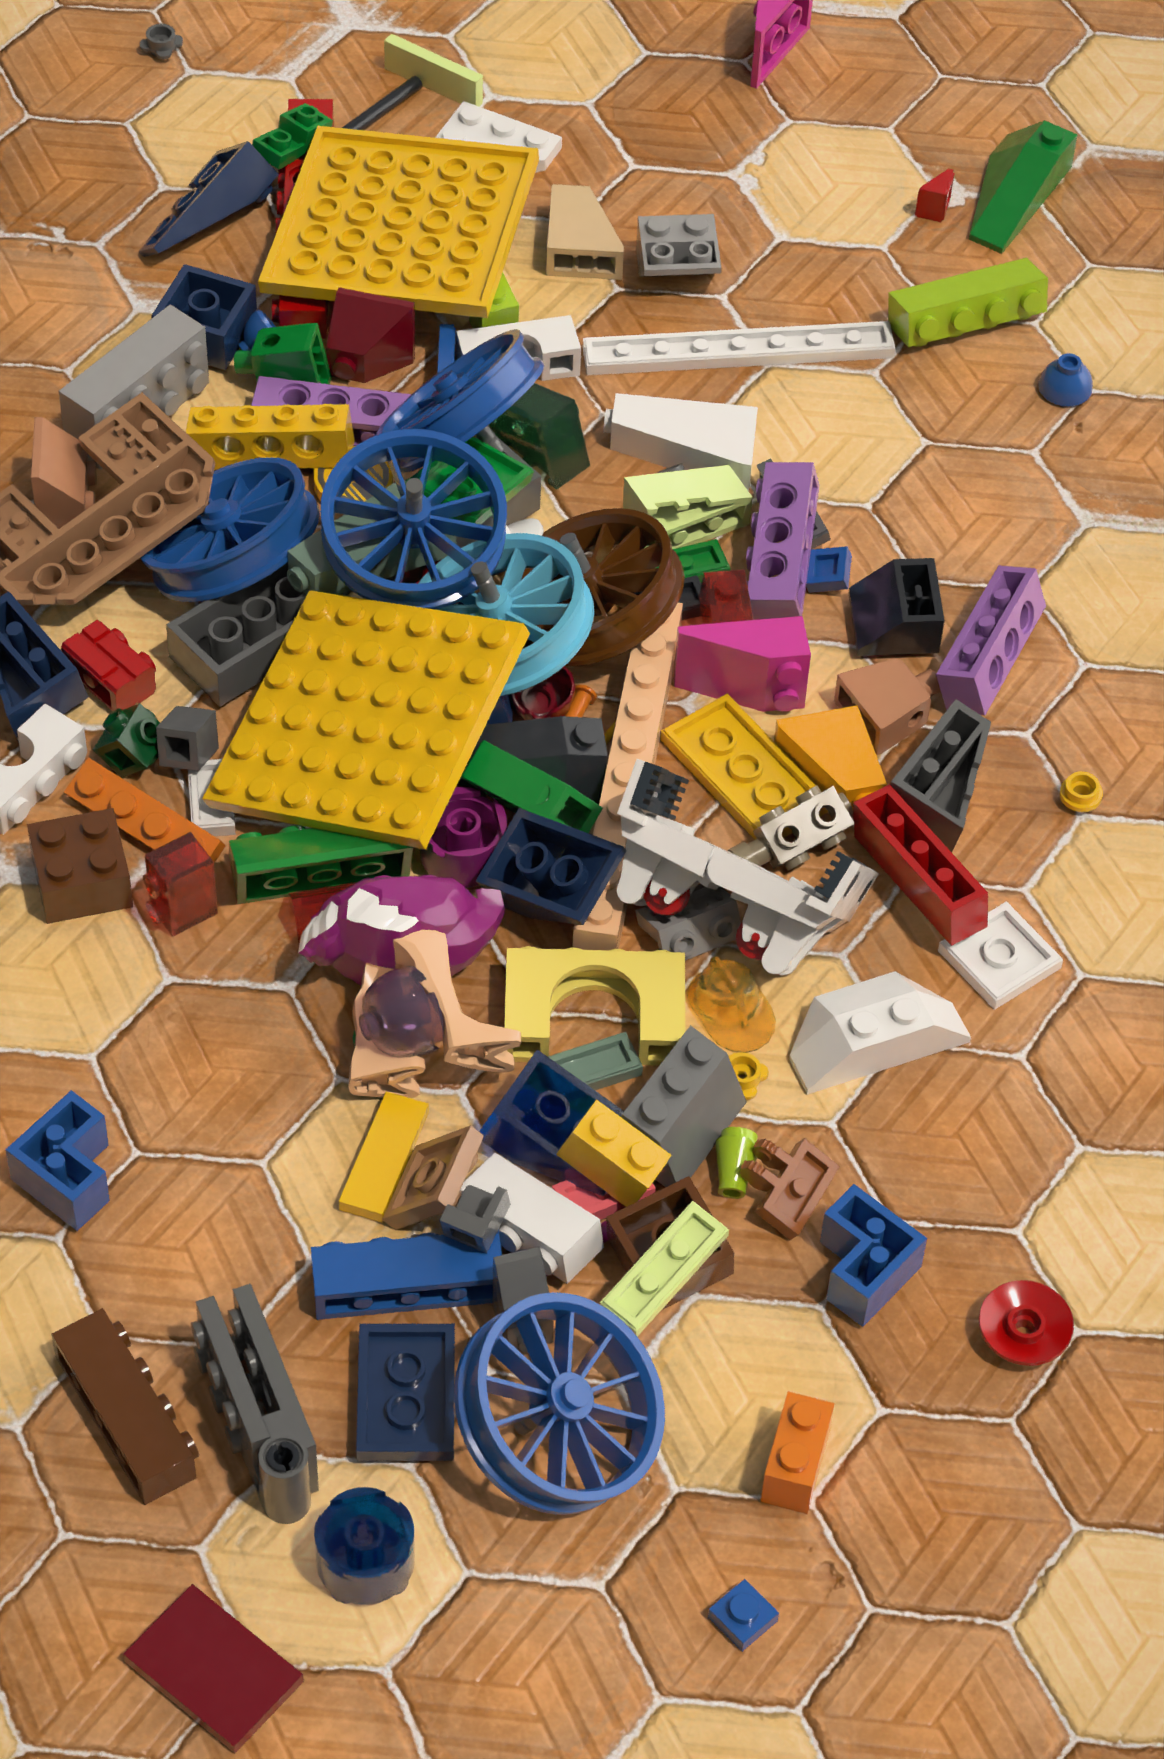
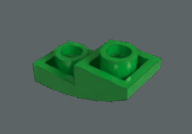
[252,103,333,170]

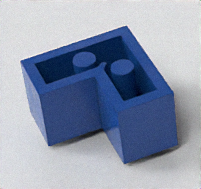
[5,1090,110,1231]
[820,1184,927,1327]

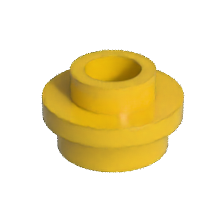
[1059,771,1103,812]

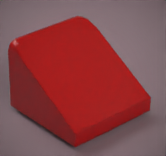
[915,169,955,222]

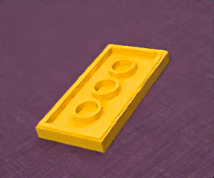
[660,693,828,840]

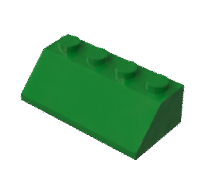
[229,825,413,905]

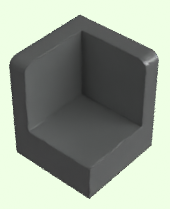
[439,1185,511,1254]

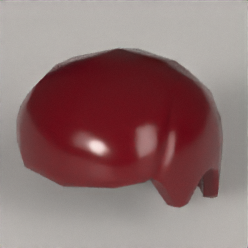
[510,666,575,720]

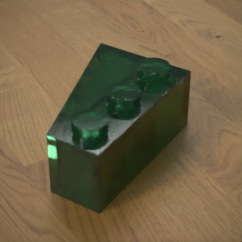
[488,383,590,490]

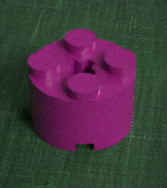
[420,787,507,888]

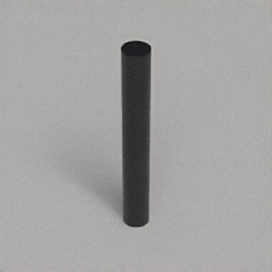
[342,76,423,130]

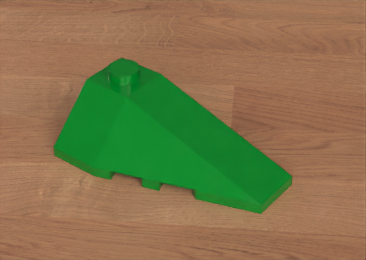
[969,120,1078,254]

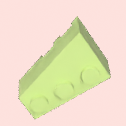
[622,465,753,549]

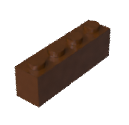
[51,1308,199,1505]

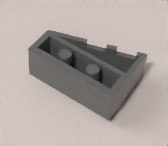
[890,699,991,852]

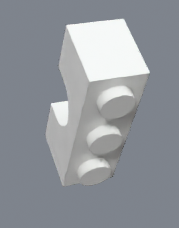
[456,315,581,381]
[0,704,88,835]

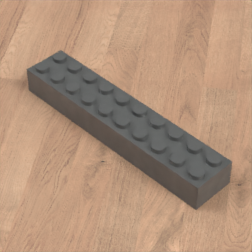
[166,435,541,707]

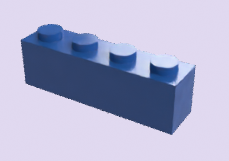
[311,1230,502,1320]

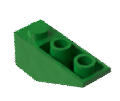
[461,740,603,833]

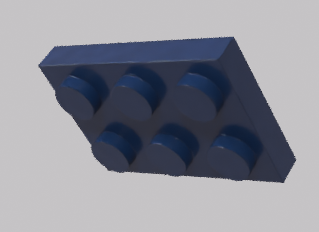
[356,1324,455,1461]

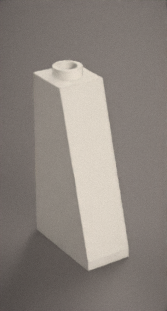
[604,393,758,492]

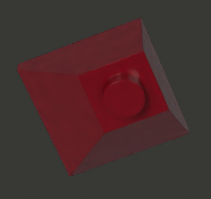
[326,287,415,383]

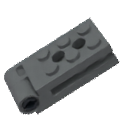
[191,1283,319,1524]

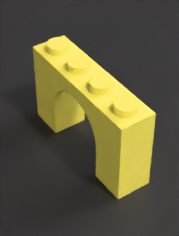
[504,946,685,1066]

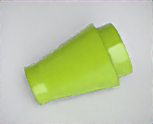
[715,1127,758,1199]

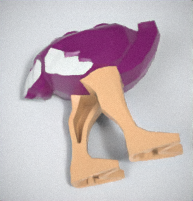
[298,875,521,1098]

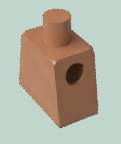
[834,658,941,756]

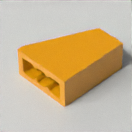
[774,705,887,815]

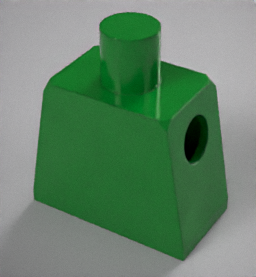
[234,323,332,385]

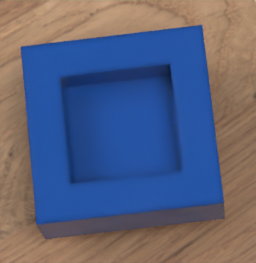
[806,546,852,593]
[708,1579,779,1652]

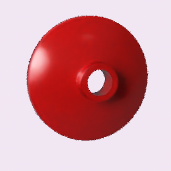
[979,1280,1074,1366]

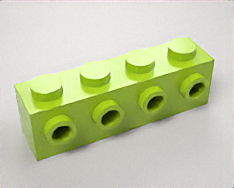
[888,258,1048,347]

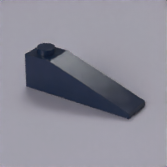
[139,141,279,257]

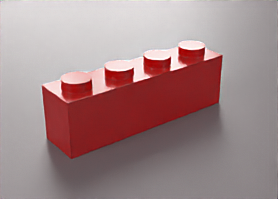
[853,784,988,946]

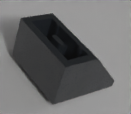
[848,558,945,656]

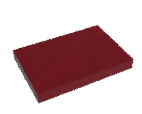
[123,1584,304,1754]

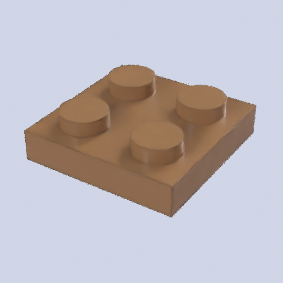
[382,1125,484,1230]

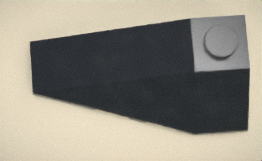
[458,716,608,805]

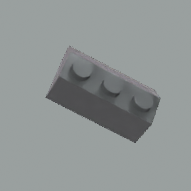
[620,1025,747,1187]

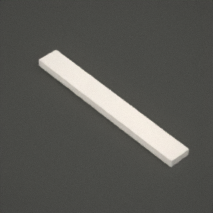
[583,321,895,375]

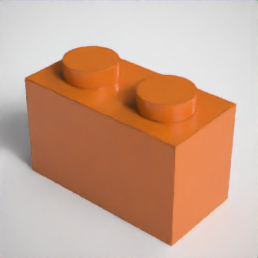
[760,1391,835,1514]

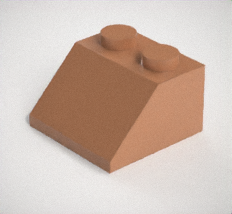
[31,417,97,529]

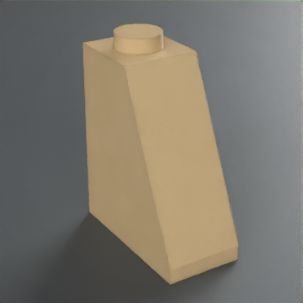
[546,184,624,280]

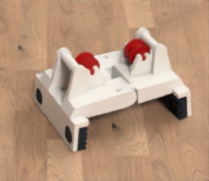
[617,759,879,975]

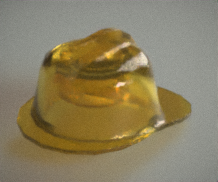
[687,956,776,1053]

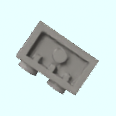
[635,884,741,960]

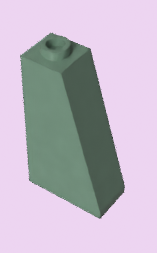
[287,480,456,595]

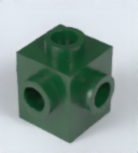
[93,703,160,778]

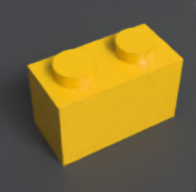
[556,1100,672,1207]

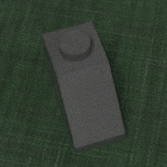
[492,1247,554,1352]

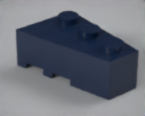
[0,591,89,743]

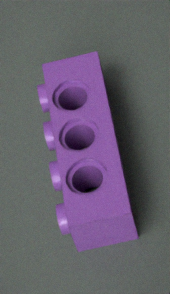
[251,376,412,446]
[741,462,820,620]
[936,565,1046,716]

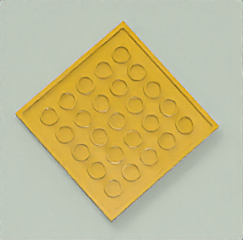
[258,126,539,318]
[202,590,530,849]

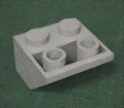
[636,214,721,277]

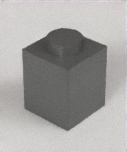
[156,706,219,771]

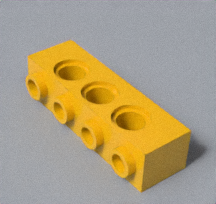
[186,404,355,470]

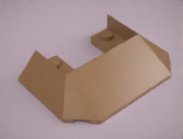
[0,392,215,605]

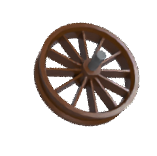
[501,508,684,667]

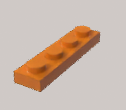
[64,757,226,881]

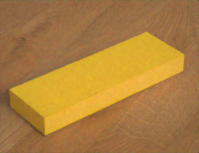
[339,1091,429,1223]

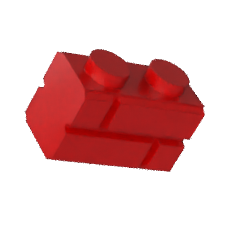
[61,620,156,711]

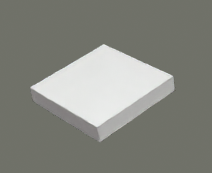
[938,901,1063,1010]

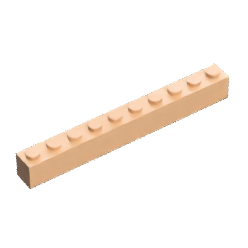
[573,603,683,951]

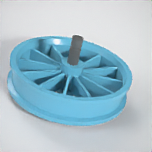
[418,533,594,696]

